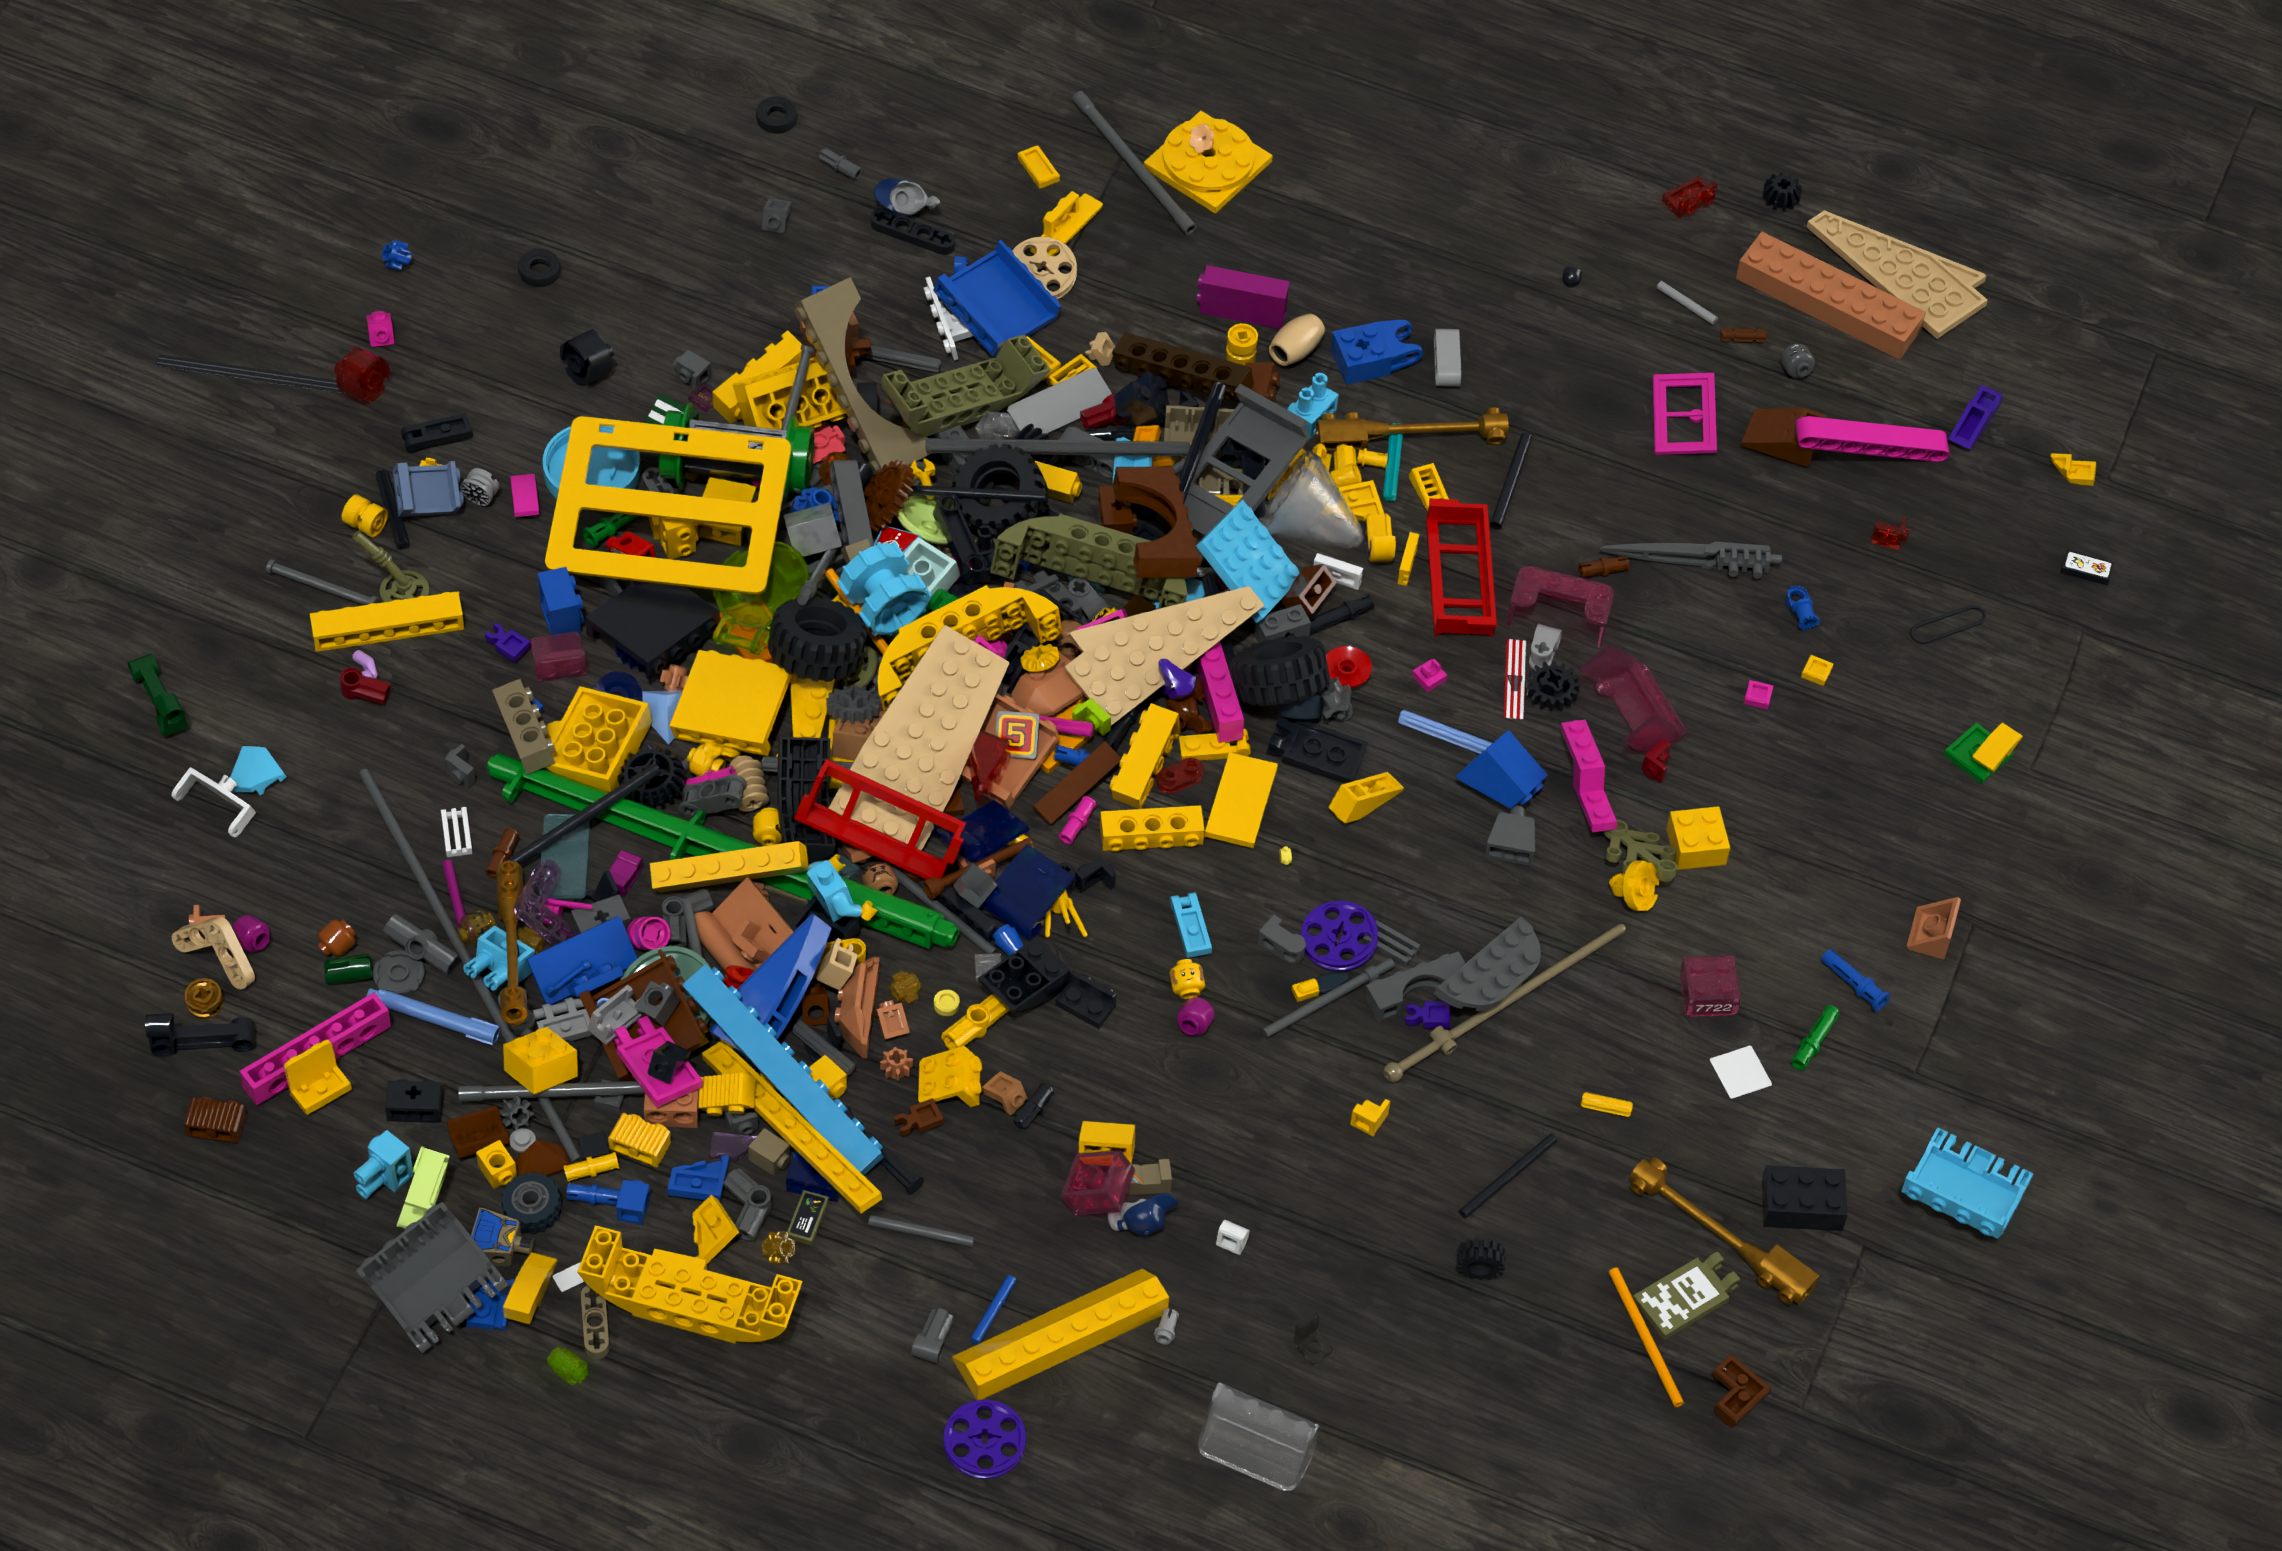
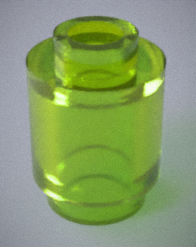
[547,1346,588,1385]

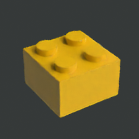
[1666,807,1730,870]
[503,1027,578,1094]

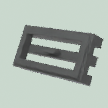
[1363,920,1420,967]

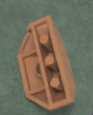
[1011,652,1084,716]
[835,957,879,1058]

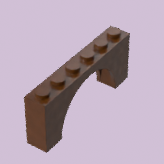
[1113,467,1201,578]

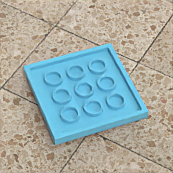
[1196,500,1300,623]

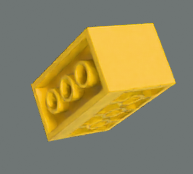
[732,357,846,430]

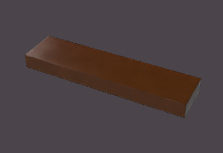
[1032,741,1121,826]

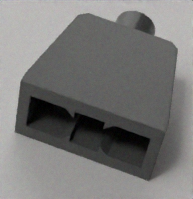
[1485,805,1535,866]

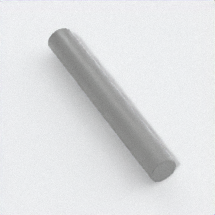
[1657,281,1718,325]

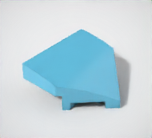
[230,746,287,796]

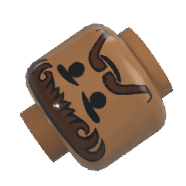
[861,862,898,895]

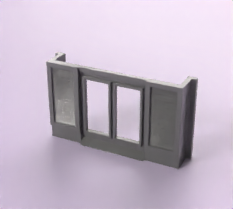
[1184,384,1310,538]

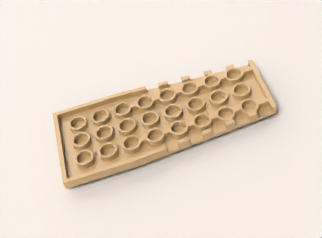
[828,625,1009,850]

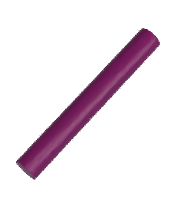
[442,860,466,928]

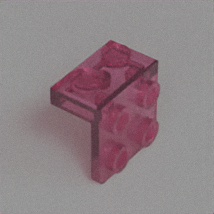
[530,632,587,681]

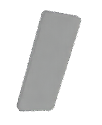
[1007,368,1112,435]

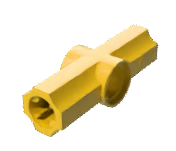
[941,994,1009,1050]

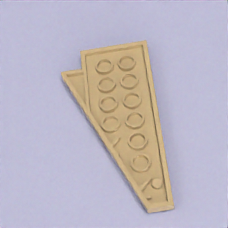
[1807,210,1988,339]
[1063,586,1265,726]

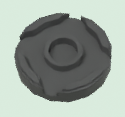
[372,950,425,997]

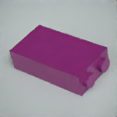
[1196,265,1290,329]

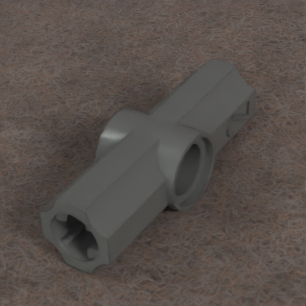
[383,914,460,975]

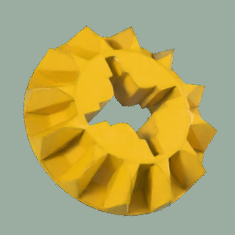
[1020,644,1060,672]

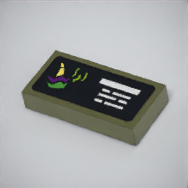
[786,1190,829,1246]

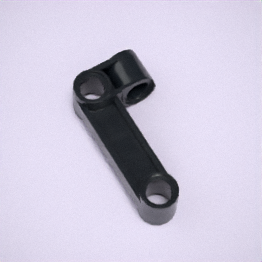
[1218,438,1266,519]
[933,492,1004,585]
[145,1013,254,1057]

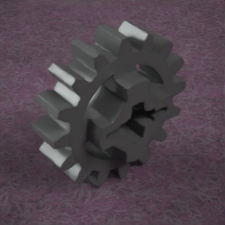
[826,685,881,724]

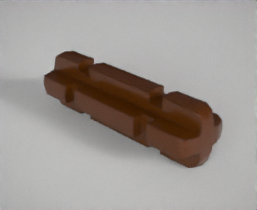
[1720,327,1767,343]

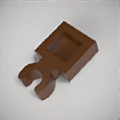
[894,1098,944,1136]

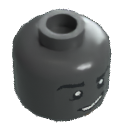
[1781,343,1815,379]

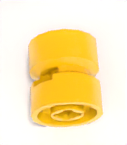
[1226,323,1258,365]
[342,494,388,537]

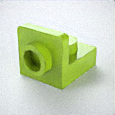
[1072,698,1111,736]

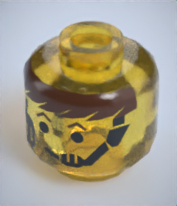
[457,909,497,947]

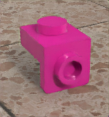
[366,311,394,347]

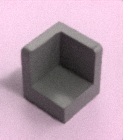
[953,863,997,908]

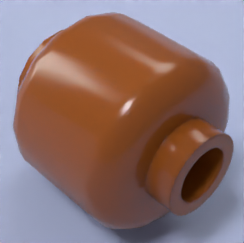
[317,919,356,957]

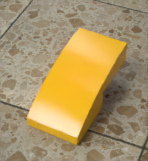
[1972,723,2023,773]

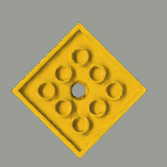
[1144,111,1273,214]

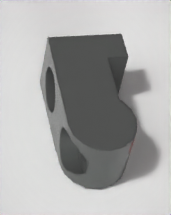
[1258,915,1306,964]

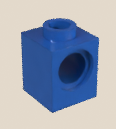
[616,1180,650,1225]

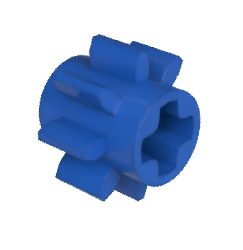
[382,240,412,270]

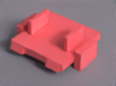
[812,421,846,465]

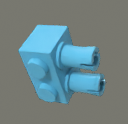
[1287,373,1339,439]
[463,925,535,990]
[353,1130,413,1199]

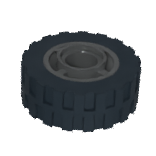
[501,1172,562,1234]

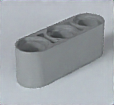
[1434,329,1461,387]

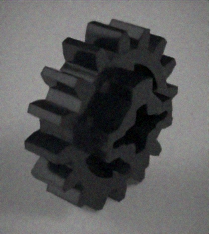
[1525,661,1580,711]

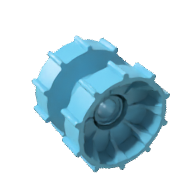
[837,542,933,636]

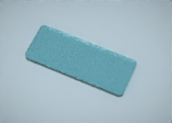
[539,814,590,899]

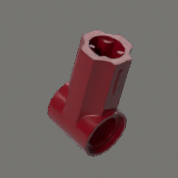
[1080,393,1128,430]
[340,667,391,705]

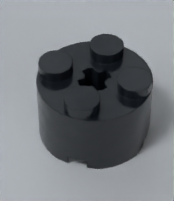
[560,329,614,385]

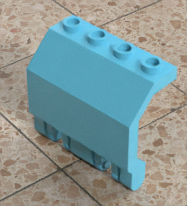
[1901,1127,2034,1239]

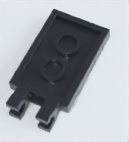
[1266,716,1368,784]

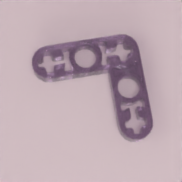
[514,859,579,946]

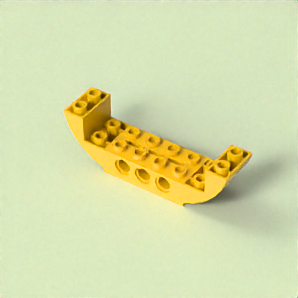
[878,585,1063,711]
[577,1225,803,1344]

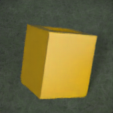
[1350,1099,1390,1136]

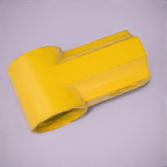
[1331,444,1362,488]

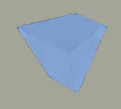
[642,690,683,745]

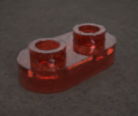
[1157,758,1204,794]

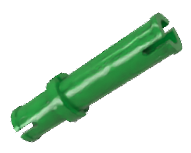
[1790,1005,1840,1071]

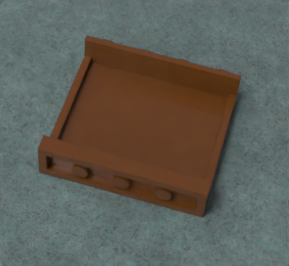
[579,949,709,1081]

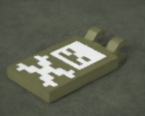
[1633,1252,1740,1340]

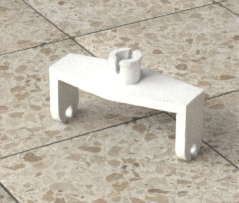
[171,767,256,837]

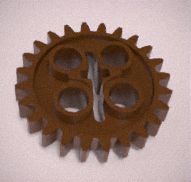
[863,460,915,533]

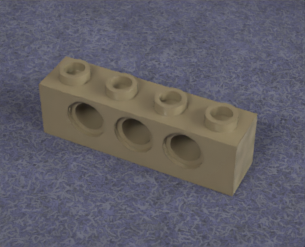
[492,679,556,774]

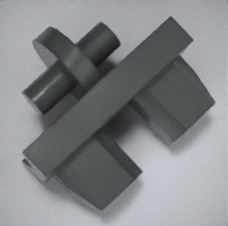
[1322,677,1353,721]

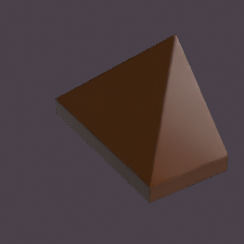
[514,1140,571,1177]

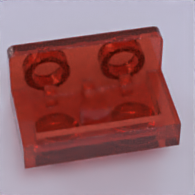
[1662,176,1718,218]

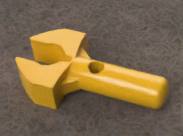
[910,458,935,499]

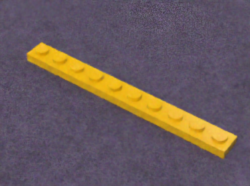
[702,1041,882,1213]

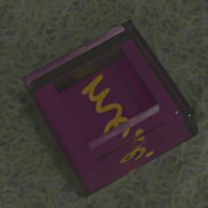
[688,381,715,412]

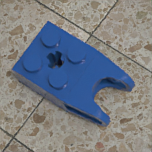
[1330,320,1423,385]

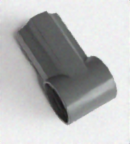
[911,1308,954,1364]

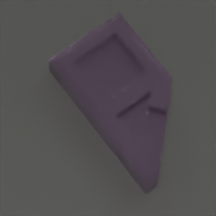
[709,1132,757,1162]

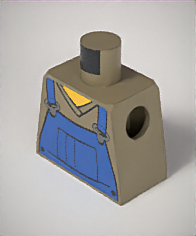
[471,1207,533,1266]

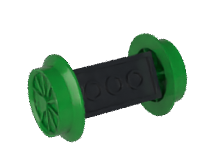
[659,403,815,502]

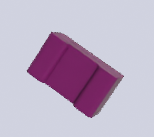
[609,850,643,897]

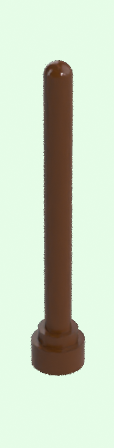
[922,838,1033,900]

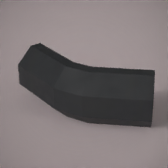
[777,737,835,863]

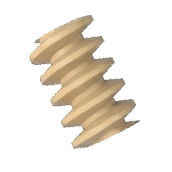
[729,756,769,812]

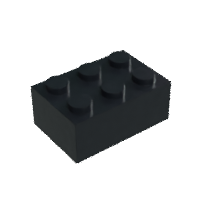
[1762,1165,1847,1231]

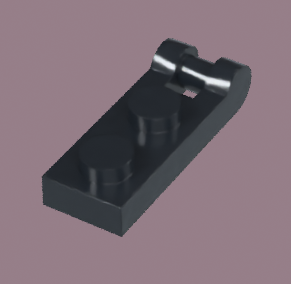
[401,413,472,453]

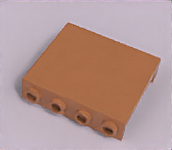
[959,693,1060,810]

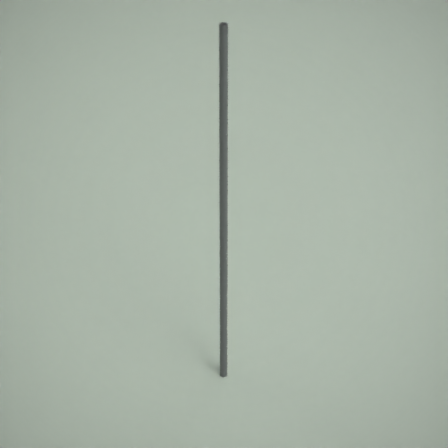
[359,769,582,1164]

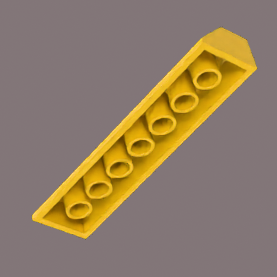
[952,1269,1169,1400]

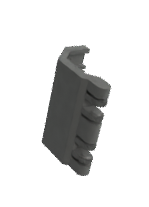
[356,1202,509,1354]

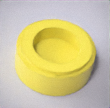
[934,990,960,1016]

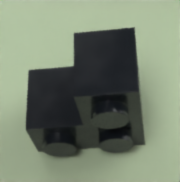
[1114,371,1169,426]
[789,895,860,942]

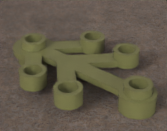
[1604,820,1678,882]

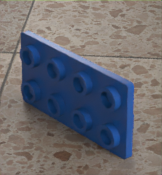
[527,916,638,1005]

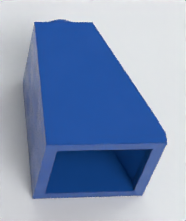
[1456,730,1548,809]

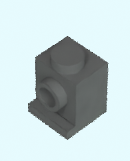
[673,350,711,393]

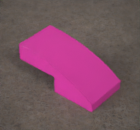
[510,474,539,517]

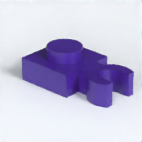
[485,623,531,663]
[1405,1001,1451,1028]

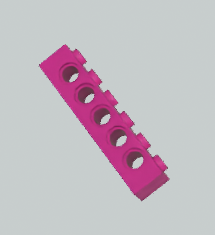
[239,992,391,1106]

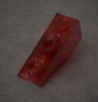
[969,730,1011,802]

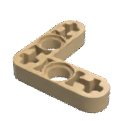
[172,917,255,989]

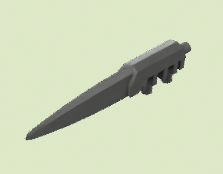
[1600,542,1782,579]

